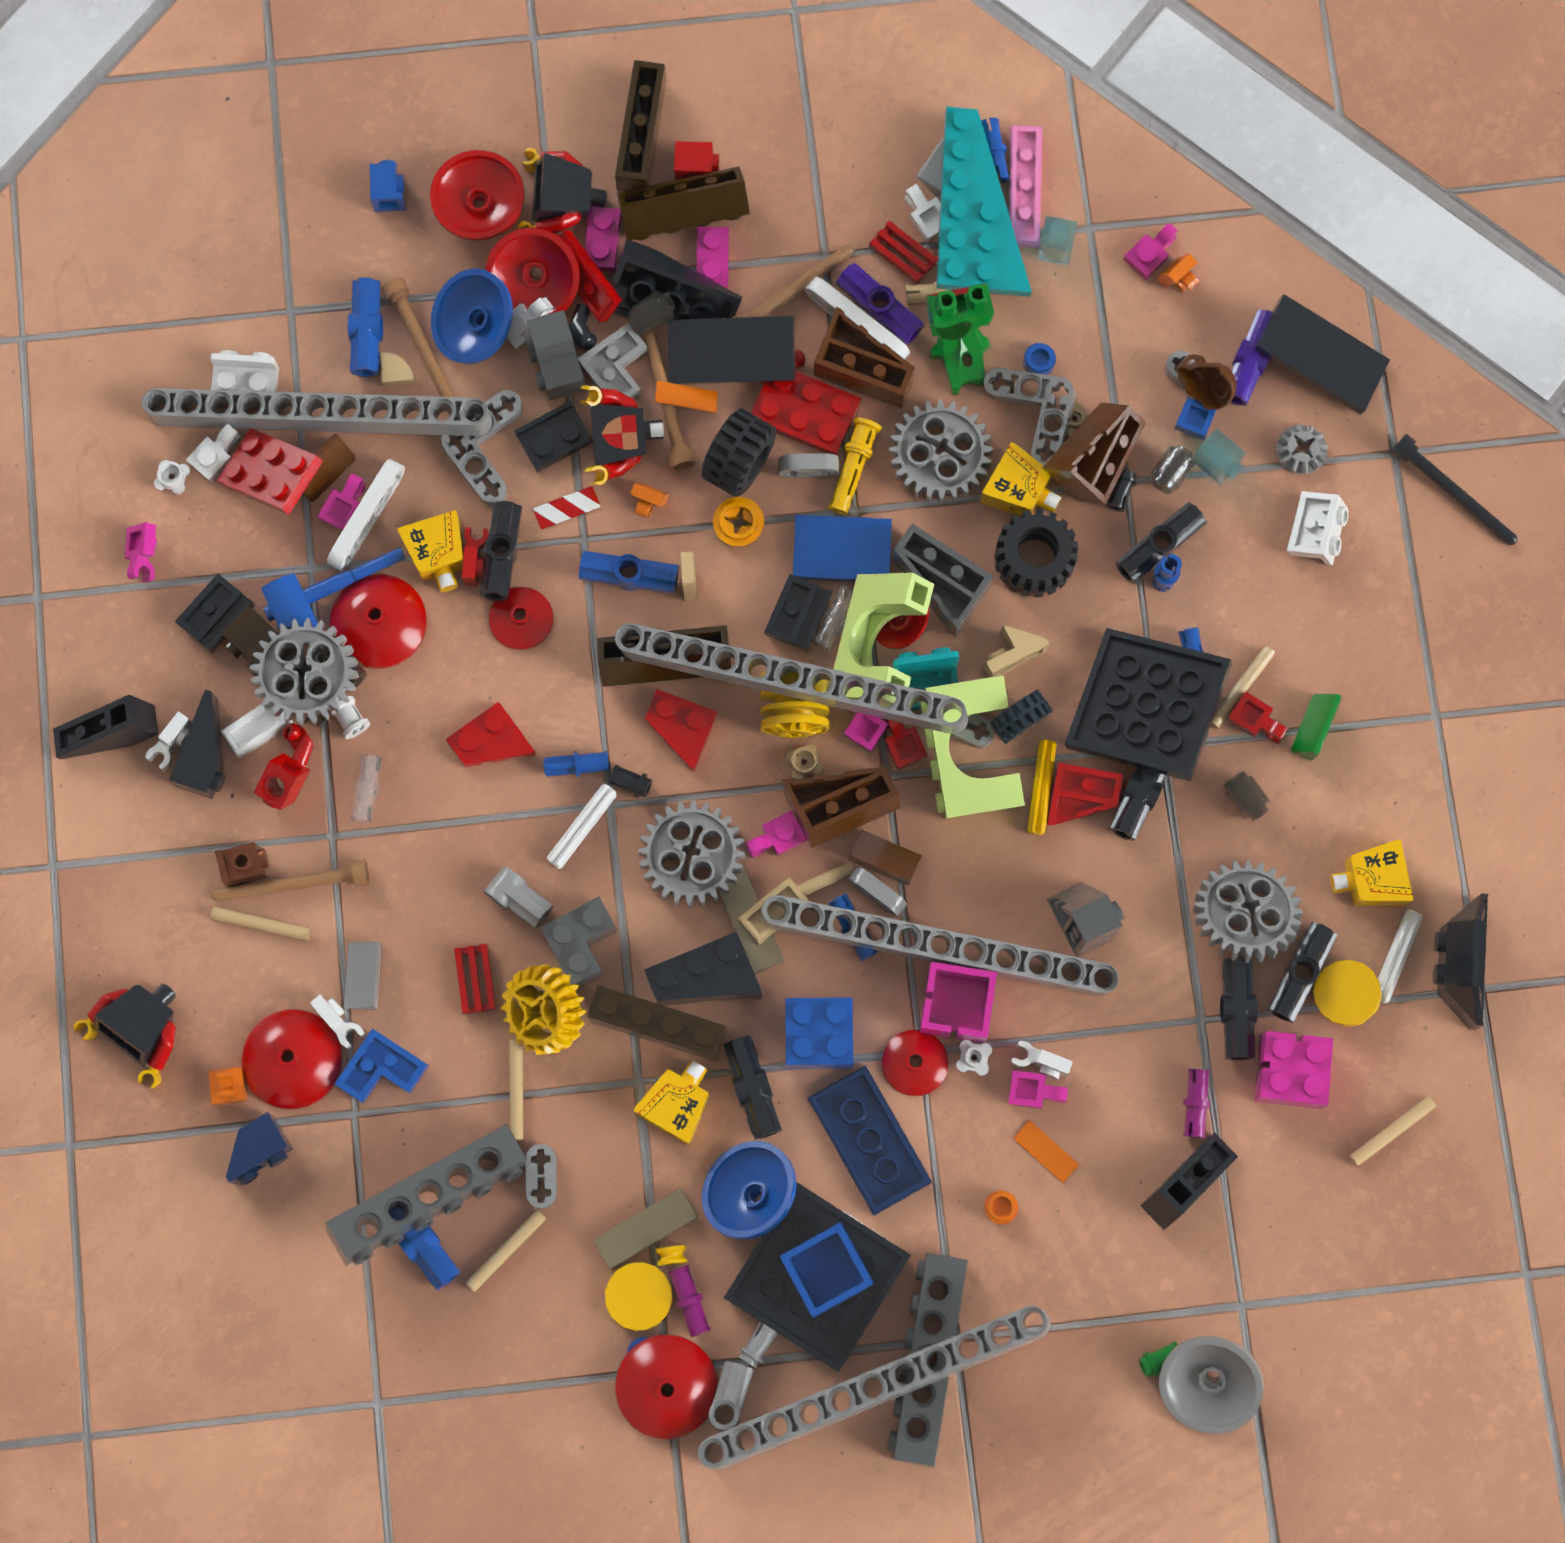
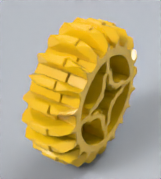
[500,964,587,1055]

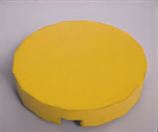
[1314,960,1382,1027]
[605,1262,673,1331]

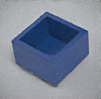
[785,998,853,1070]
[780,1222,874,1318]

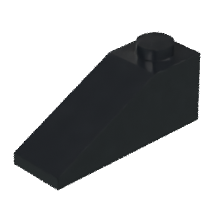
[170,689,225,799]
[53,695,158,760]
[1140,1132,1238,1230]

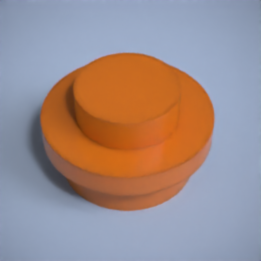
[984,1190,1018,1225]

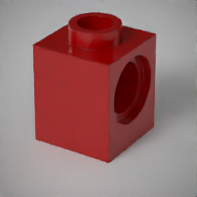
[674,141,719,180]
[253,753,310,810]

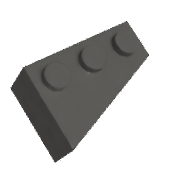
[893,524,993,638]
[1047,882,1124,957]

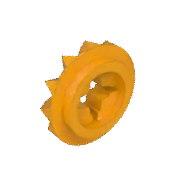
[713,497,764,548]

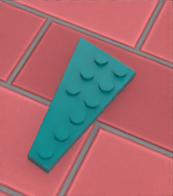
[936,106,1032,297]

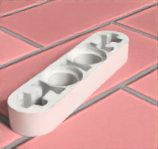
[805,277,910,359]
[327,459,405,572]

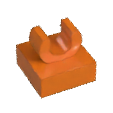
[1156,253,1199,292]
[630,482,670,518]
[208,1067,247,1106]

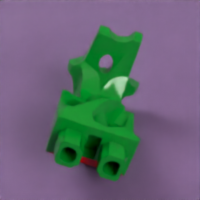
[926,283,994,396]

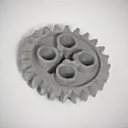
[889,400,993,503]
[250,618,359,725]
[638,800,745,908]
[1193,860,1303,963]

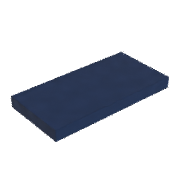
[807,1065,932,1216]

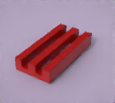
[869,220,938,284]
[454,943,496,1015]

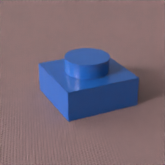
[1174,397,1216,441]

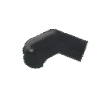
[569,303,597,350]

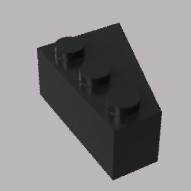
[644,931,763,1005]

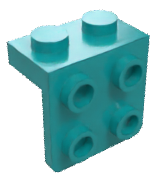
[892,647,959,710]

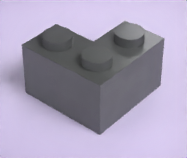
[523,310,586,400]
[540,896,617,989]

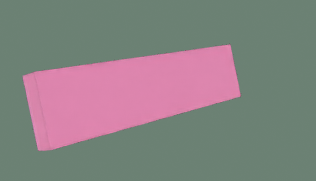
[1008,125,1042,248]

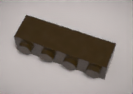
[615,60,667,192]
[617,166,750,240]
[221,605,340,727]
[597,625,731,687]
[587,985,726,1062]

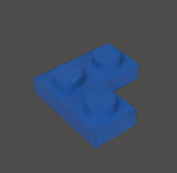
[335,1028,429,1104]

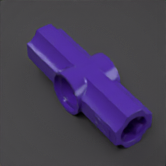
[836,262,924,345]
[1230,309,1272,406]

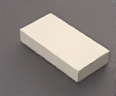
[220,704,294,759]

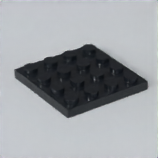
[1065,628,1232,782]
[724,1182,911,1372]

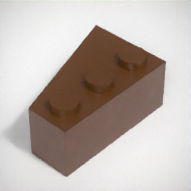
[813,306,915,408]
[1042,402,1146,505]
[781,767,900,848]

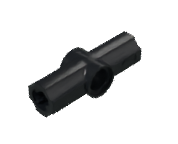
[480,501,522,601]
[1115,502,1207,585]
[1109,768,1166,841]
[1267,921,1338,1023]
[1220,957,1258,1060]
[723,1035,782,1140]

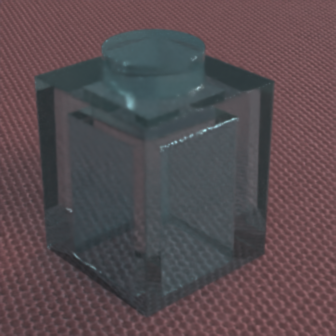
[1037,216,1077,265]
[1192,428,1246,485]

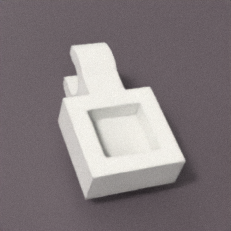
[904,184,940,242]
[507,297,553,349]
[186,424,242,483]
[145,711,192,772]
[310,995,365,1049]
[1011,1041,1073,1080]

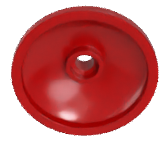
[430,150,525,241]
[485,227,580,315]
[329,574,427,669]
[242,1009,342,1110]
[615,1334,718,1439]

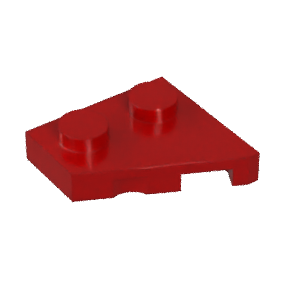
[645,689,718,771]
[446,702,536,768]
[1046,762,1123,826]

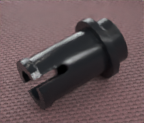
[1105,469,1137,512]
[608,764,652,798]

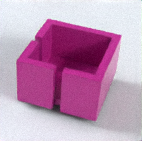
[919,962,997,1043]
[1254,1031,1333,1109]

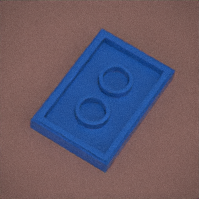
[793,515,892,582]

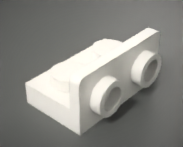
[210,350,279,392]
[1287,491,1349,565]

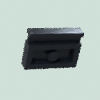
[514,401,593,473]
[175,573,255,653]
[764,574,833,652]

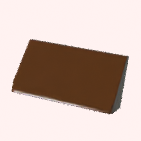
[303,433,356,502]
[848,829,922,886]

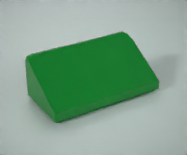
[1291,694,1342,761]

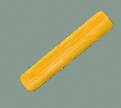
[1027,739,1057,835]

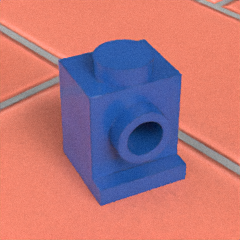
[370,160,406,212]

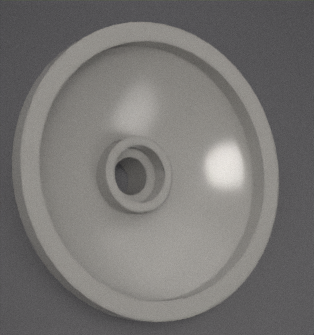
[1159,1336,1263,1434]

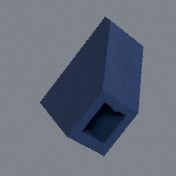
[226,1112,293,1186]

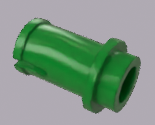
[1138,1341,1178,1378]

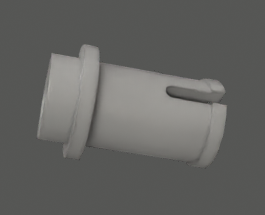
[738,1322,778,1369]

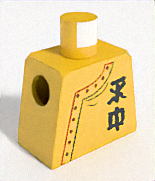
[980,442,1062,517]
[397,510,464,592]
[1330,839,1414,907]
[633,1060,709,1146]

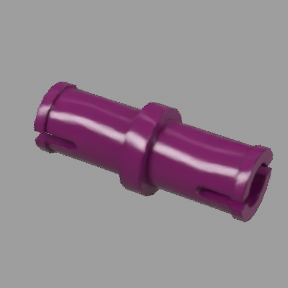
[1183,1069,1210,1138]
[668,1265,711,1337]

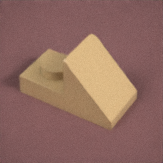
[984,625,1050,678]

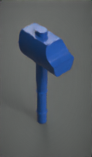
[261,547,406,630]

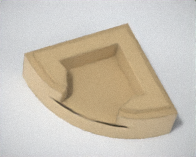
[380,352,415,386]

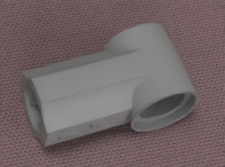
[484,865,553,929]
[709,1361,754,1432]

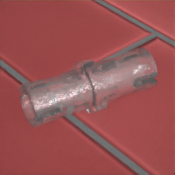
[812,585,853,652]
[350,754,382,823]

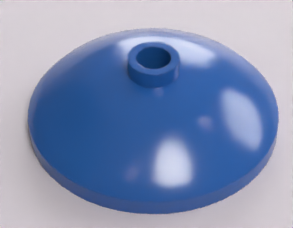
[431,269,513,364]
[702,1141,796,1240]

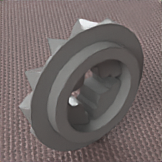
[1276,423,1328,474]

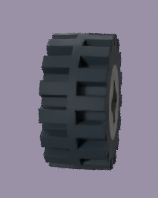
[990,689,1053,744]

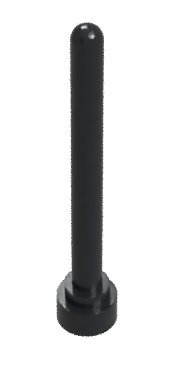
[1390,433,1517,545]

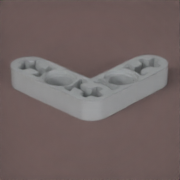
[984,368,1076,465]
[441,390,523,507]

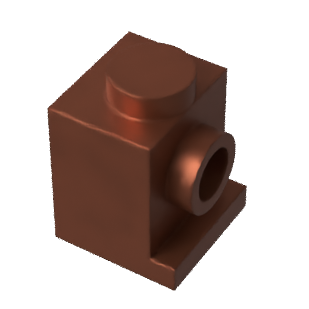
[215,842,269,887]

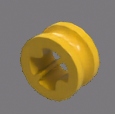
[656,1245,688,1266]

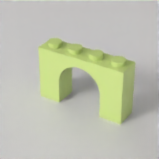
[828,573,934,707]
[919,675,1025,819]

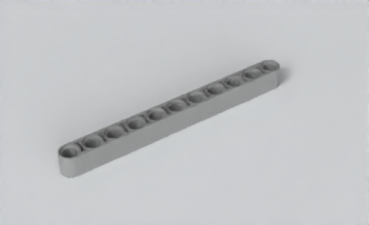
[142,388,493,436]
[615,623,968,734]
[760,895,1119,996]
[698,1306,1051,1469]

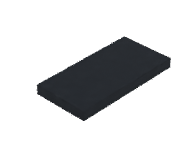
[1254,294,1390,414]
[668,316,796,385]

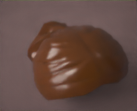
[1177,354,1237,410]

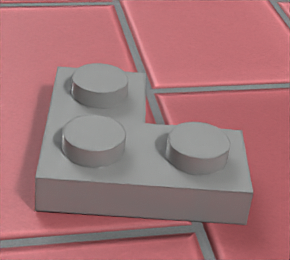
[578,323,648,399]

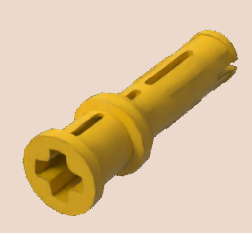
[828,417,882,515]

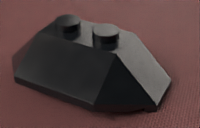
[1433,893,1488,1030]

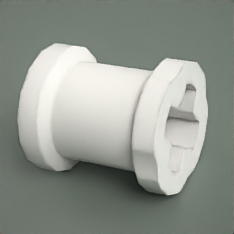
[329,696,370,739]

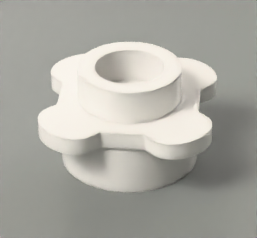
[154,460,190,494]
[956,1040,992,1076]

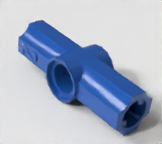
[348,278,383,377]
[579,551,679,594]
[389,1208,461,1290]

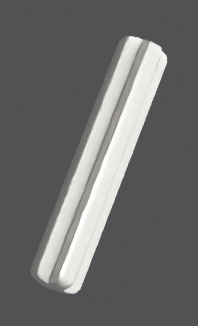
[547,784,617,869]
[1378,909,1423,1003]

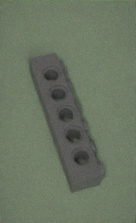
[326,1124,526,1266]
[887,1253,968,1467]

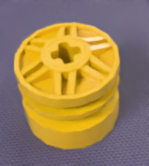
[760,672,829,738]

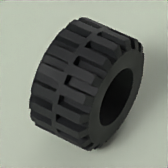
[701,408,776,497]
[994,509,1078,598]

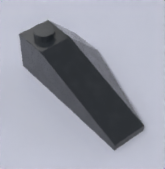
[610,238,742,322]

